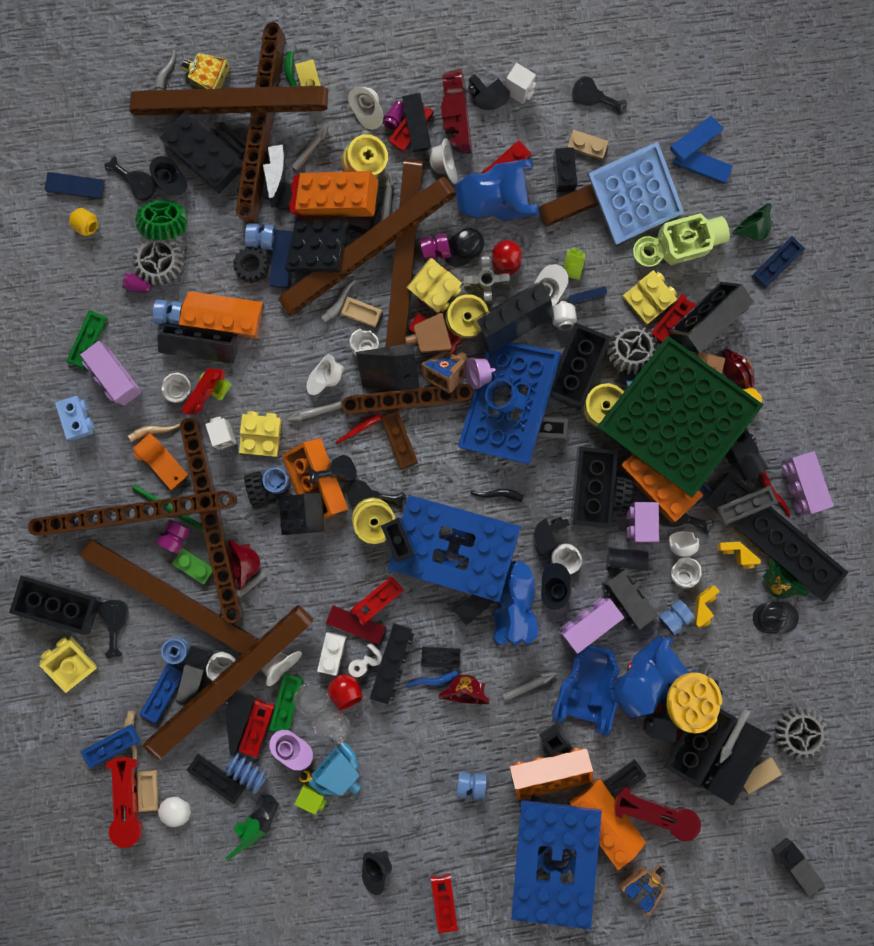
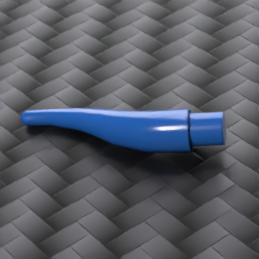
[406,670,459,688]

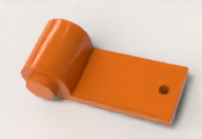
[133,432,189,491]

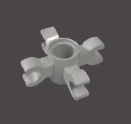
[463,256,510,304]

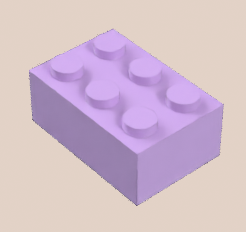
[80,341,142,406]
[781,451,834,516]
[559,598,624,654]

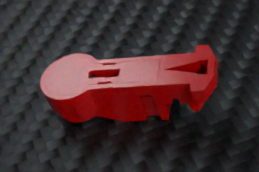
[106,756,143,848]

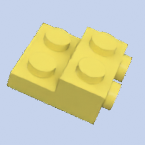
[406,258,462,313]
[622,270,677,325]
[239,411,282,457]
[39,636,97,693]

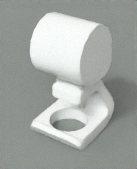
[348,643,383,677]

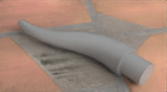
[154,50,176,90]
[321,280,356,323]

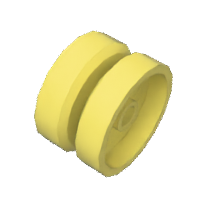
[341,134,388,177]
[445,294,488,339]
[583,383,624,427]
[352,498,395,544]

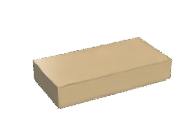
[341,297,383,329]
[744,757,782,794]
[136,770,159,812]

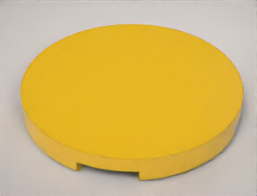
[667,672,722,733]

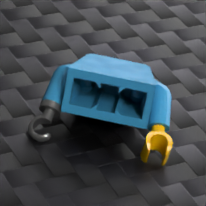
[299,731,361,796]

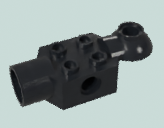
[725,426,769,481]

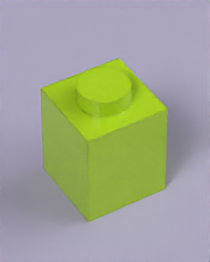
[294,784,327,815]

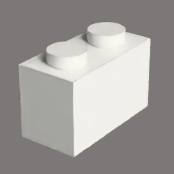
[505,63,536,104]
[206,417,237,450]
[317,632,347,676]

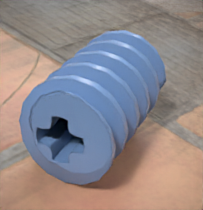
[224,753,268,794]

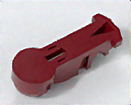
[441,69,473,154]
[614,787,701,841]

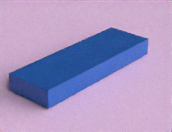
[669,116,724,162]
[673,151,733,184]
[139,663,183,724]
[81,724,141,769]

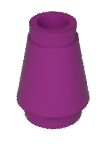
[383,100,404,130]
[122,273,152,293]

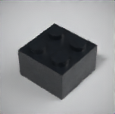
[279,493,325,535]

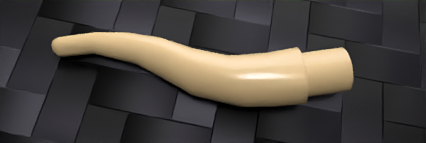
[127,424,180,442]
[124,711,137,760]

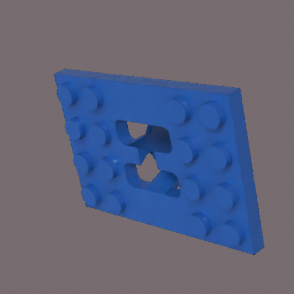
[458,342,561,465]
[387,495,521,602]
[511,800,602,930]

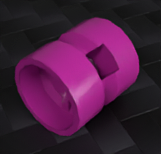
[420,233,451,263]
[156,519,191,554]

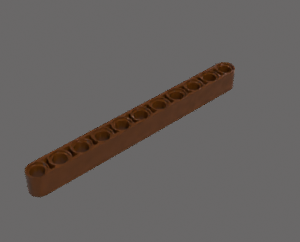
[236,22,285,224]
[129,86,329,116]
[385,159,423,347]
[278,177,457,316]
[180,418,243,623]
[28,490,237,536]
[80,538,259,654]
[143,605,313,760]

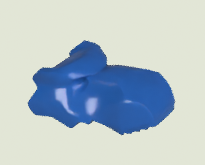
[455,159,539,221]
[492,561,538,646]
[614,635,698,718]
[552,645,619,736]

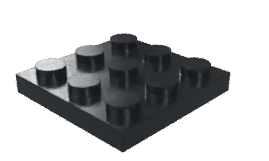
[285,217,350,272]

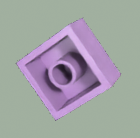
[626,502,659,543]

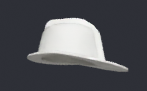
[348,86,383,130]
[430,138,457,184]
[534,264,568,307]
[306,354,345,395]
[261,651,302,686]

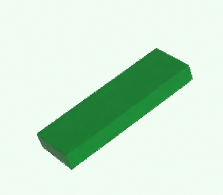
[66,310,108,370]
[269,673,303,732]

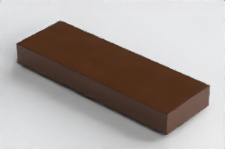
[381,410,418,470]

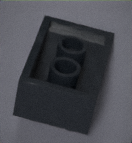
[356,343,420,390]

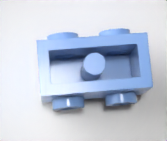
[55,396,94,441]

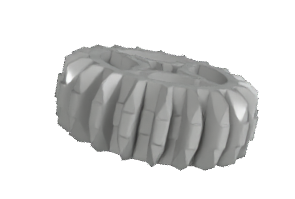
[132,238,184,286]
[607,324,659,375]
[775,707,829,761]

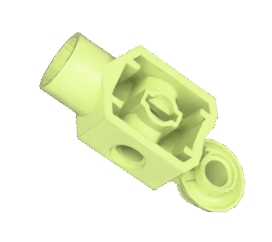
[633,213,730,267]

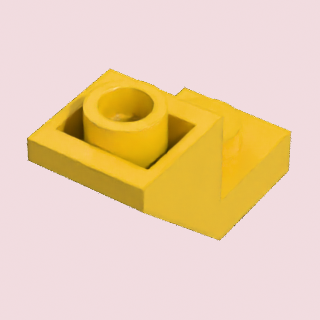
[716,542,761,569]
[693,585,720,628]

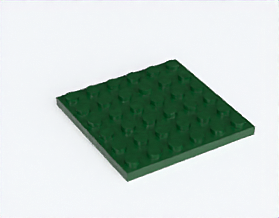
[597,336,764,498]

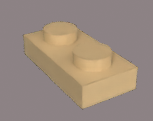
[567,130,609,161]

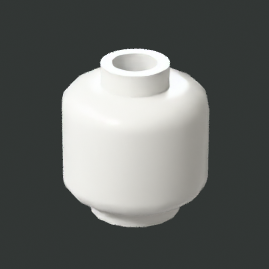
[552,301,577,331]

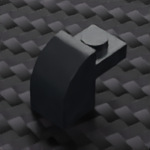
[468,74,510,110]
[533,517,570,554]
[539,723,574,756]

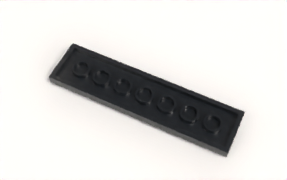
[704,472,849,602]

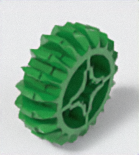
[135,199,188,242]

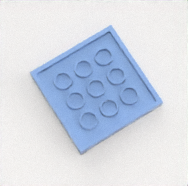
[587,142,684,244]

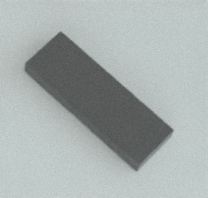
[716,486,778,525]

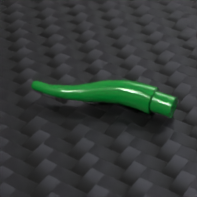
[284,51,297,87]

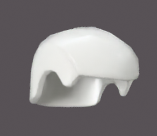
[349,329,379,355]
[162,373,191,403]
[669,531,699,557]
[551,544,582,574]
[671,557,702,589]
[206,652,236,681]
[158,797,191,827]

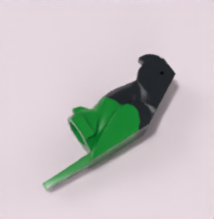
[226,794,279,861]

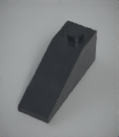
[176,644,214,704]
[224,691,256,756]
[771,838,825,897]

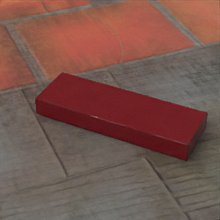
[326,605,386,645]

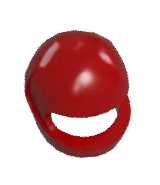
[492,240,522,276]
[328,674,363,711]

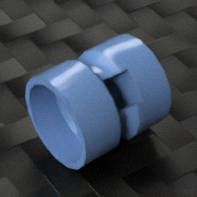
[245,223,275,250]
[153,299,183,326]
[262,467,291,494]
[658,599,695,636]
[161,637,191,664]
[457,772,486,800]

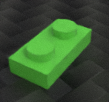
[172,548,213,585]

